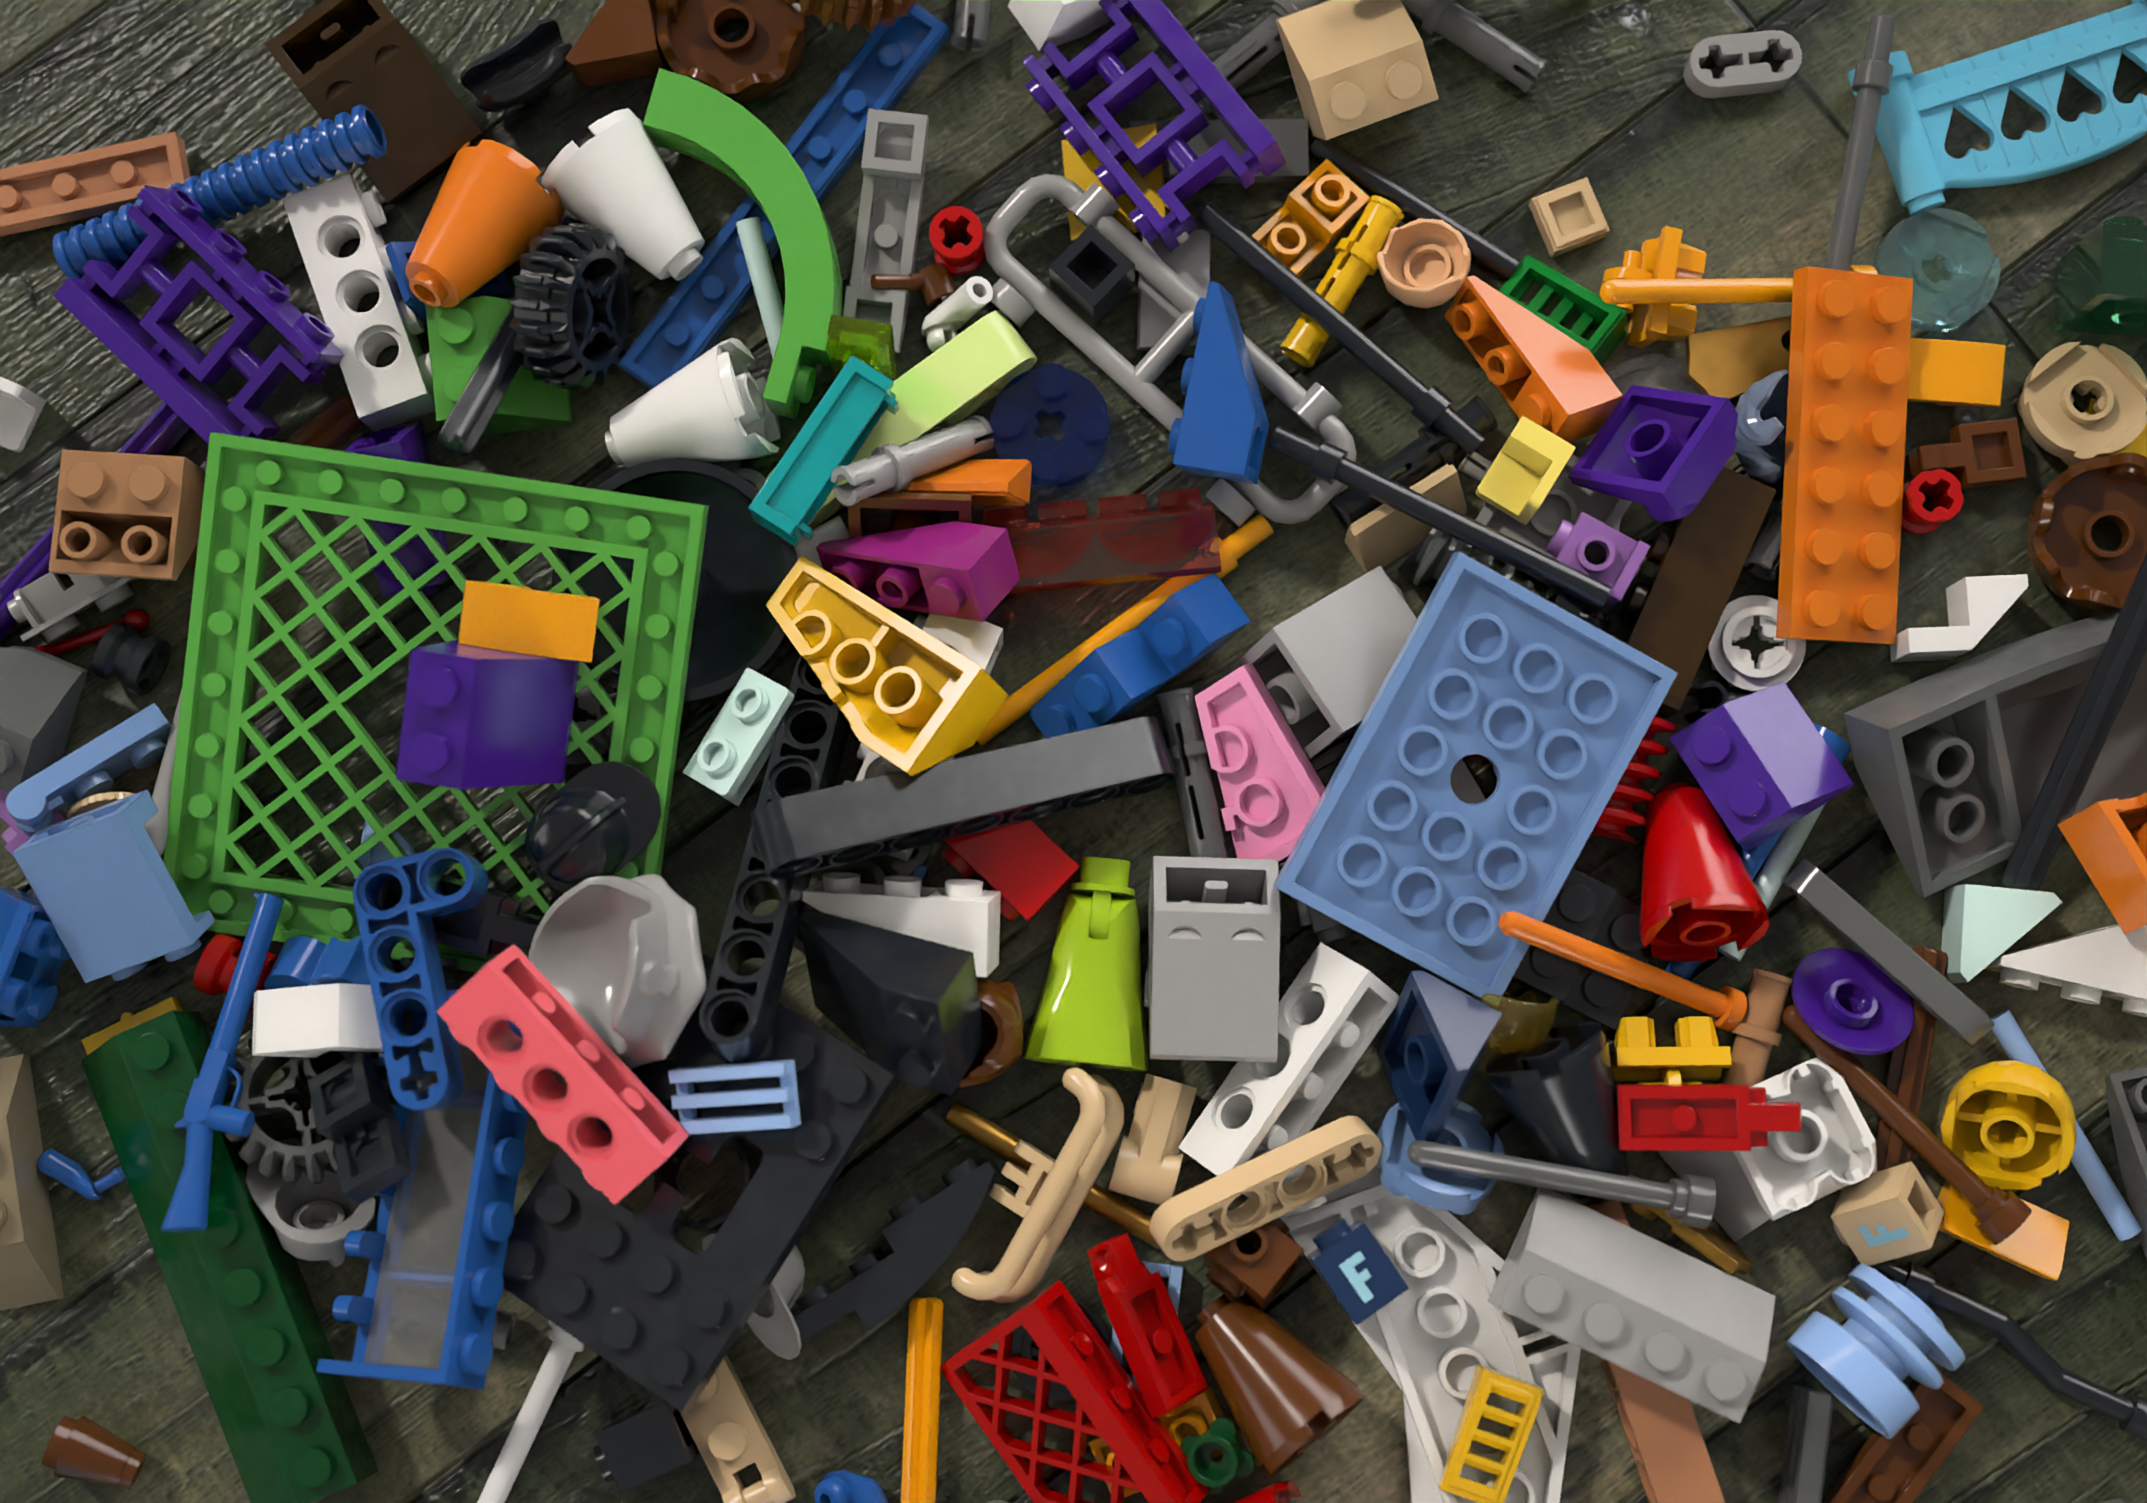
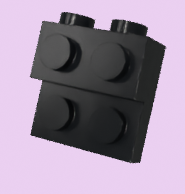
[1511,868,1652,1031]

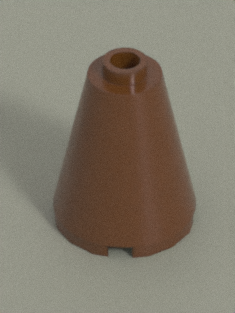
[1195,1294,1365,1478]

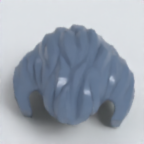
[1734,369,1789,484]

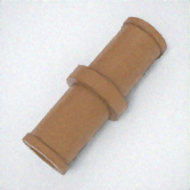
[1720,968,1793,1087]

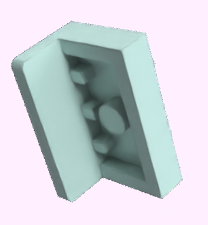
[682,667,794,806]

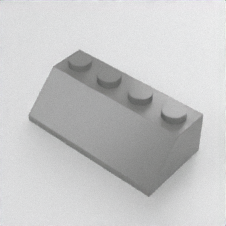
[1488,1187,1776,1424]

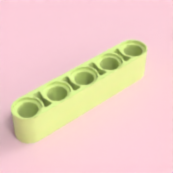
[765,310,1038,529]

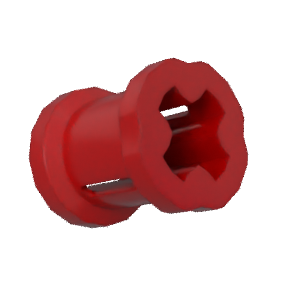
[929,206,985,276]
[1901,469,1964,535]

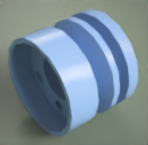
[1785,1263,1966,1439]

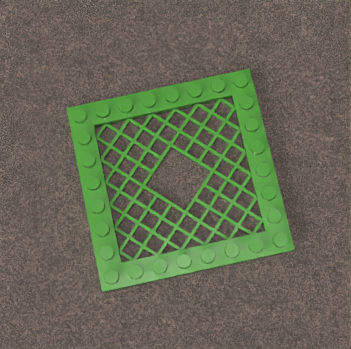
[163,432,709,973]

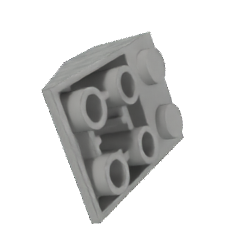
[1148,856,1280,1062]

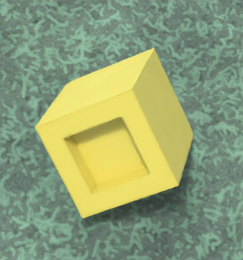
[1476,415,1576,525]

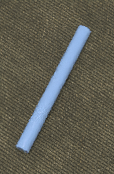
[1991,1009,2142,1241]

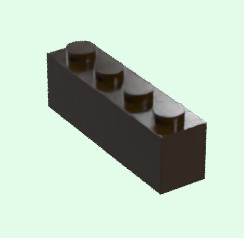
[1613,467,1776,719]

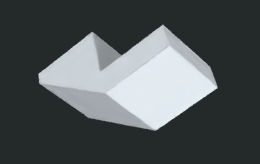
[1890,574,2028,662]
[252,983,383,1058]

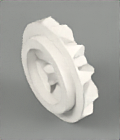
[1707,595,1806,693]

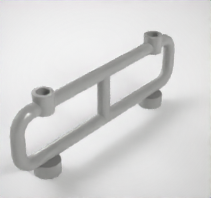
[983,174,1357,528]

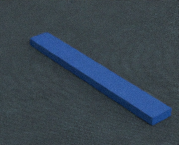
[617,3,950,391]

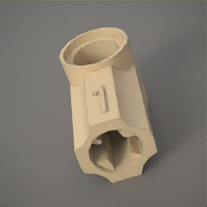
[1108,1073,1197,1205]

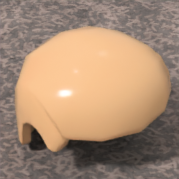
[1377,218,1471,309]

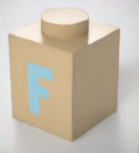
[1831,1161,1944,1266]

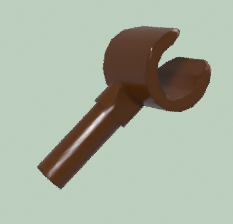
[871,263,958,308]

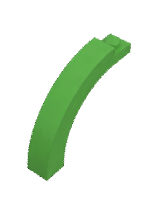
[643,68,844,419]

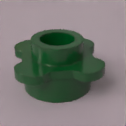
[1180,1417,1255,1494]

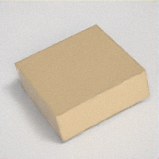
[1529,177,1610,258]

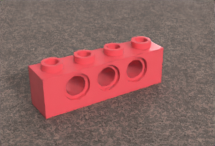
[436,944,690,1205]

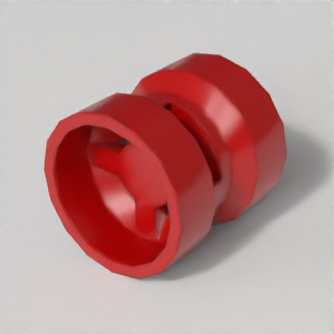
[193,933,278,1012]

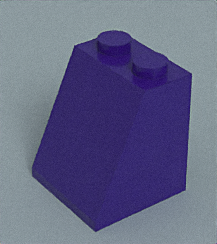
[396,640,580,789]

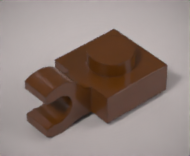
[1906,418,2027,489]

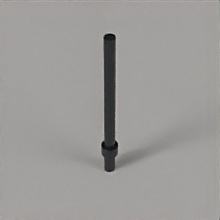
[1197,202,1486,456]
[1268,425,1613,610]

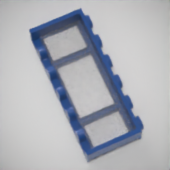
[317,990,529,1390]

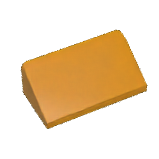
[1937,1180,2069,1281]

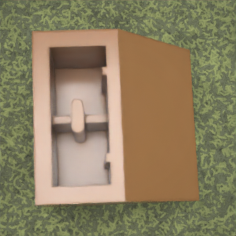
[48,449,206,581]

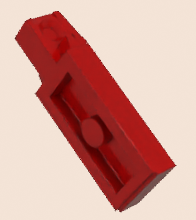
[1617,1084,1802,1151]
[1087,1233,1208,1418]

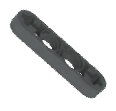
[1782,859,1995,1048]

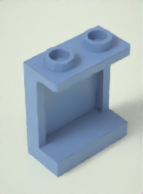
[12,790,215,983]

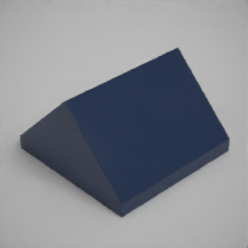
[1377,970,1503,1143]

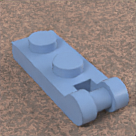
[6,703,171,837]

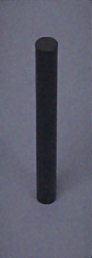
[1309,138,1521,281]

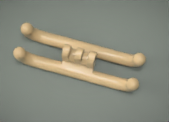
[952,1067,1124,1303]

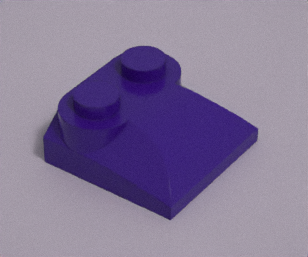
[1567,385,1738,521]

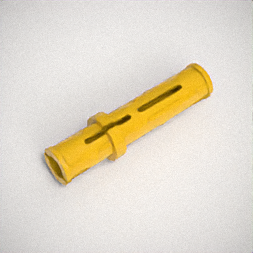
[1279,195,1404,368]

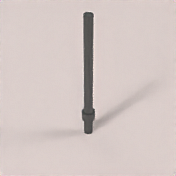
[1825,15,1896,271]

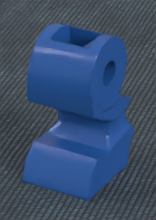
[264,935,396,990]

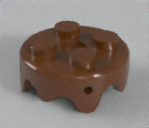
[656,0,807,102]
[2027,453,2147,611]

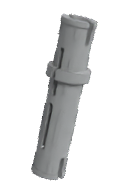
[831,415,994,506]

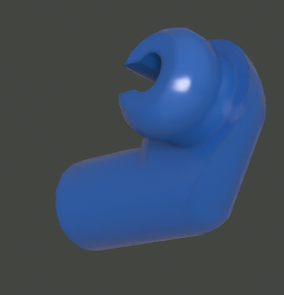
[814,1470,888,1503]

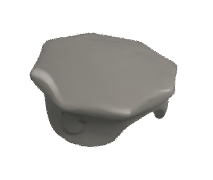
[528,874,706,1070]

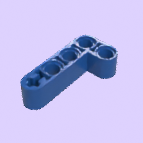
[353,848,488,1111]

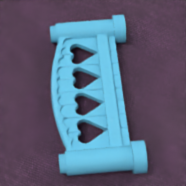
[1847,0,2147,216]

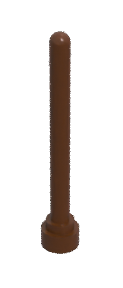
[1782,1004,2032,1245]

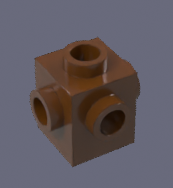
[1203,1201,1303,1311]

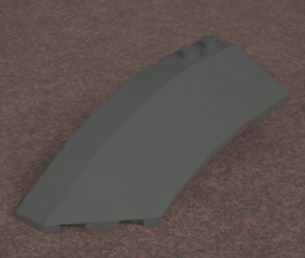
[1844,609,2147,898]

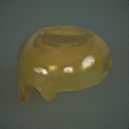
[1463,989,1559,1053]

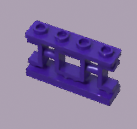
[1022,0,1286,252]
[53,185,345,444]

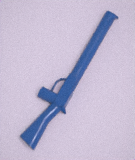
[161,893,285,1232]

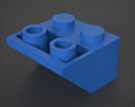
[0,886,70,1028]

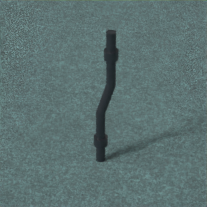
[1851,1254,2147,1441]

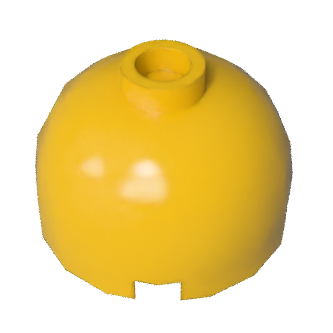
[1940,1060,2077,1190]

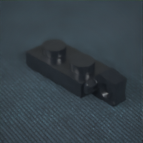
[379,859,542,957]

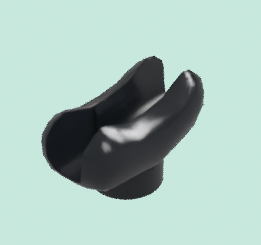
[460,18,573,113]

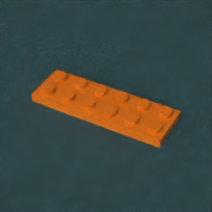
[1776,266,1913,645]

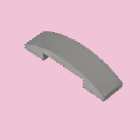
[839,108,929,354]

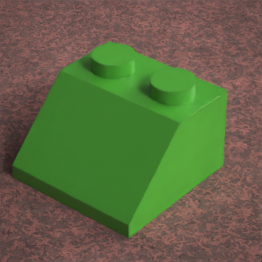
[425,296,573,435]

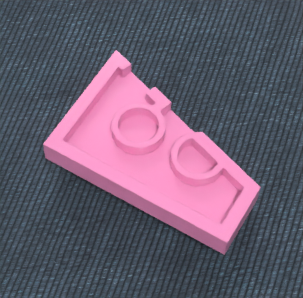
[1195,663,1326,863]

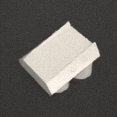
[1733,1057,1877,1221]

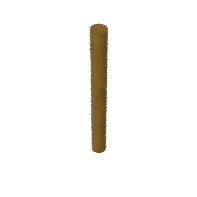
[944,1101,1160,1249]

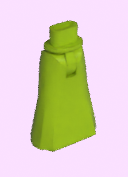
[1023,857,1148,1072]

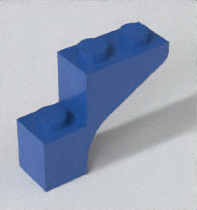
[1028,573,1251,738]

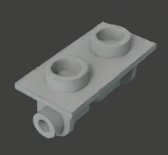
[6,572,139,643]

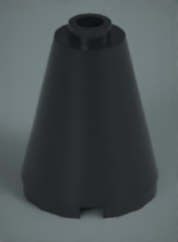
[1485,1021,1629,1204]

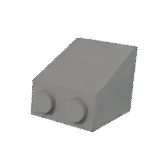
[1224,565,1417,761]

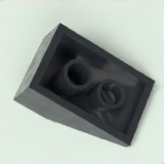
[798,908,985,1096]

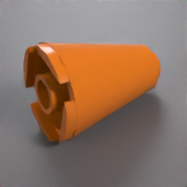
[405,139,564,308]

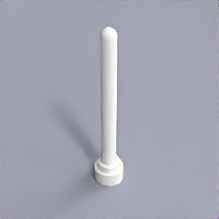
[477,1320,586,1503]

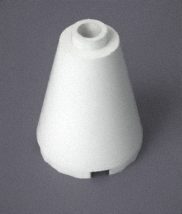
[541,108,705,281]
[605,338,781,468]

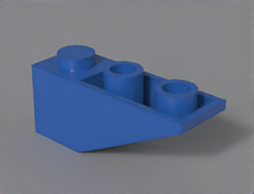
[1169,281,1269,485]

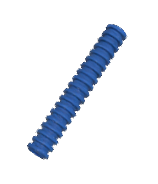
[52,104,387,279]

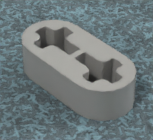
[1683,30,1802,98]

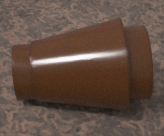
[42,1415,147,1490]

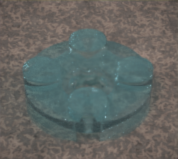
[1873,208,2000,332]

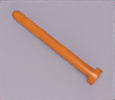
[1498,911,1747,1032]

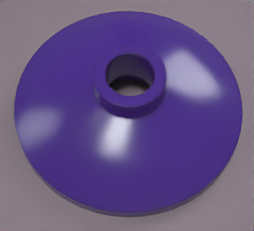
[1791,948,1914,1055]

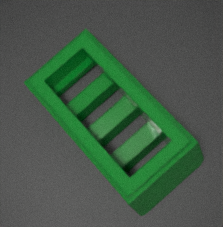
[1499,255,1627,367]

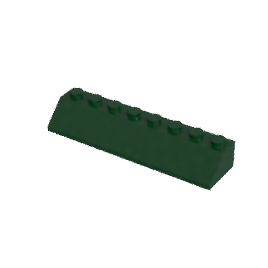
[81,1010,378,1503]

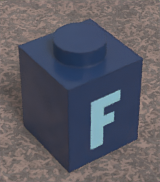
[1307,1218,1409,1326]

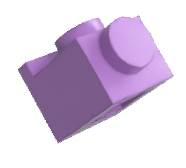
[1545,512,1651,607]

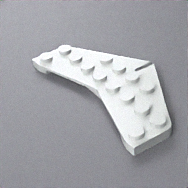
[1279,1160,1581,1503]

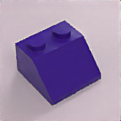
[1669,682,1854,852]

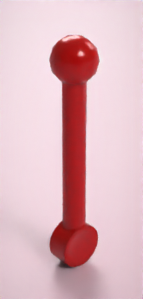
[34,608,150,656]

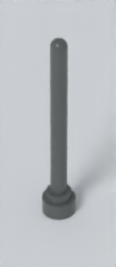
[1407,1140,1716,1229]

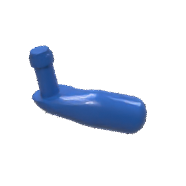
[37,1149,126,1200]

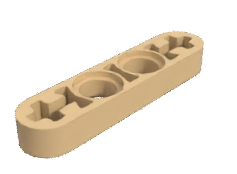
[1149,1116,1382,1261]

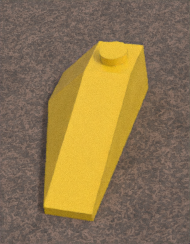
[766,555,1009,776]

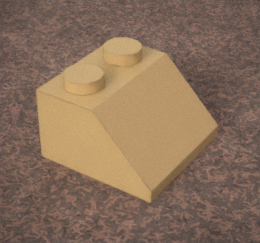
[1275,0,1439,140]

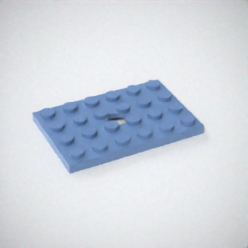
[1273,552,1678,1006]

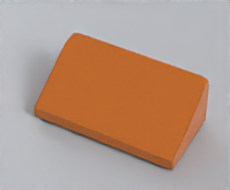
[900,459,1032,506]

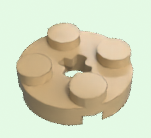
[2017,341,2147,466]

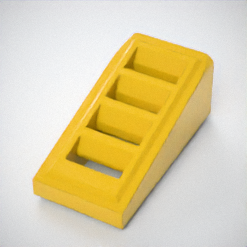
[1438,1364,1545,1503]

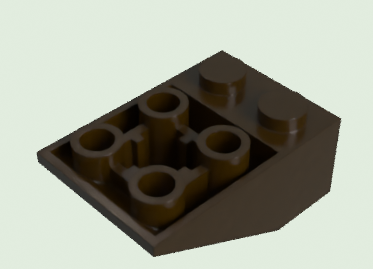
[264,0,484,205]

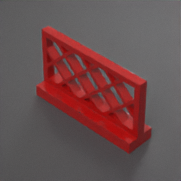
[940,1280,1210,1503]

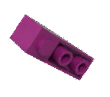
[816,521,1020,622]

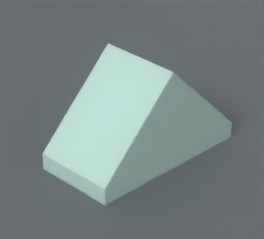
[1941,884,2062,984]

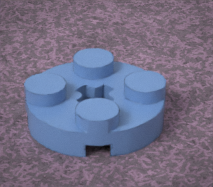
[1377,1101,1504,1215]

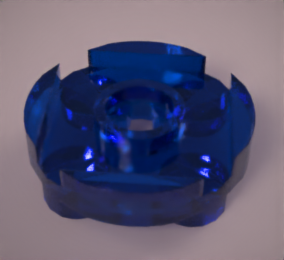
[990,363,1110,487]

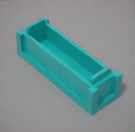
[748,355,899,547]

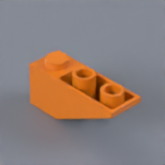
[1444,275,1623,443]

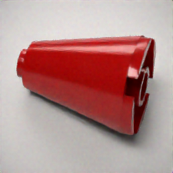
[1639,782,1770,962]

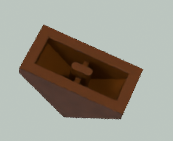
[565,0,667,88]

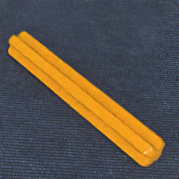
[901,1297,944,1503]

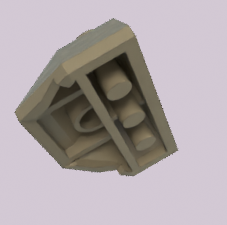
[0,1054,64,1311]

